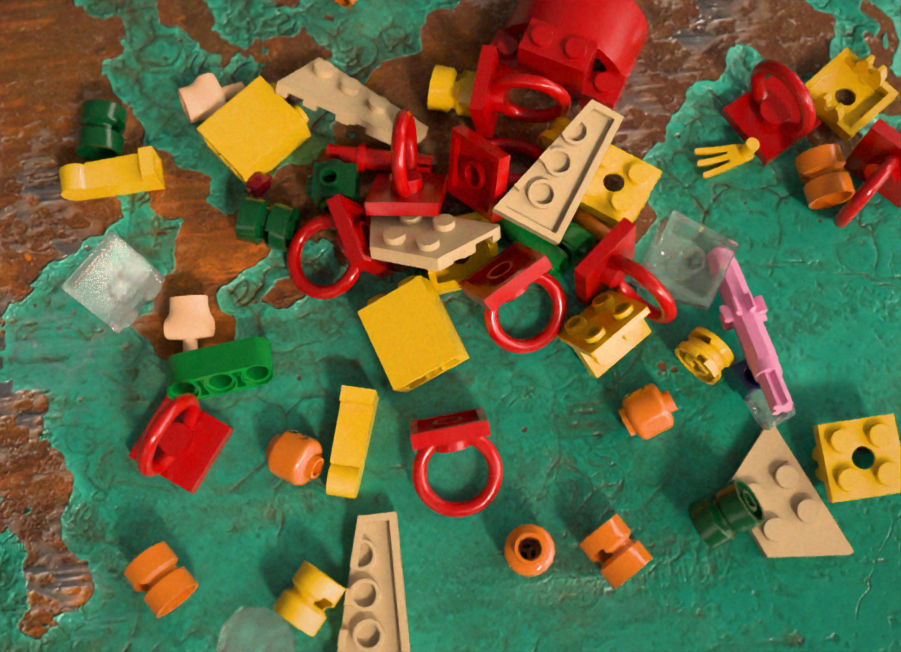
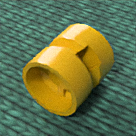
[427,65,476,117]
[272,560,346,637]

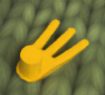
[693,138,760,179]

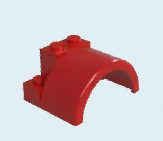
[491,0,648,111]

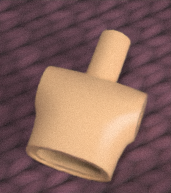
[178,73,245,123]
[163,295,215,352]

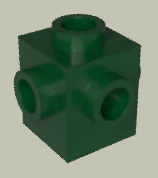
[306,159,360,213]

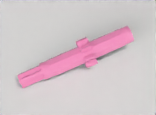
[706,247,793,415]

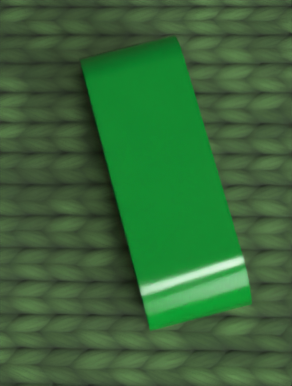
[166,337,274,400]

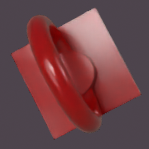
[469,45,571,140]
[721,59,823,166]
[365,109,447,216]
[833,118,901,228]
[447,125,545,223]
[287,194,395,299]
[574,217,677,324]
[458,241,567,354]
[128,393,234,494]
[410,407,503,517]

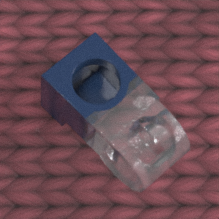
[725,359,796,430]

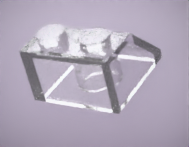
[631,210,739,310]
[60,231,166,334]

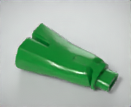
[496,187,595,280]

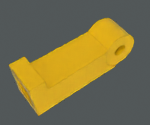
[59,146,165,201]
[326,385,379,499]

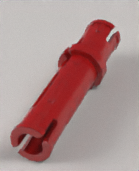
[326,143,433,173]

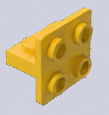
[557,290,652,378]

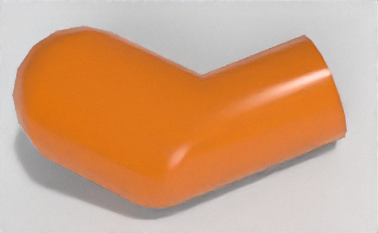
[571,207,614,242]

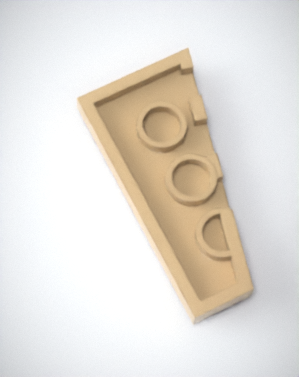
[275,57,429,145]
[492,99,624,246]
[337,511,411,652]

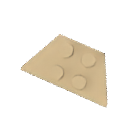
[370,214,501,271]
[728,421,854,558]

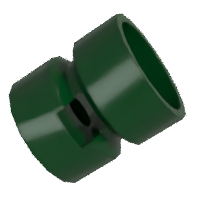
[76,99,127,161]
[235,196,299,252]
[688,477,765,549]

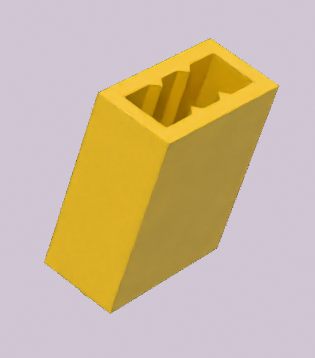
[196,76,311,185]
[358,275,469,393]

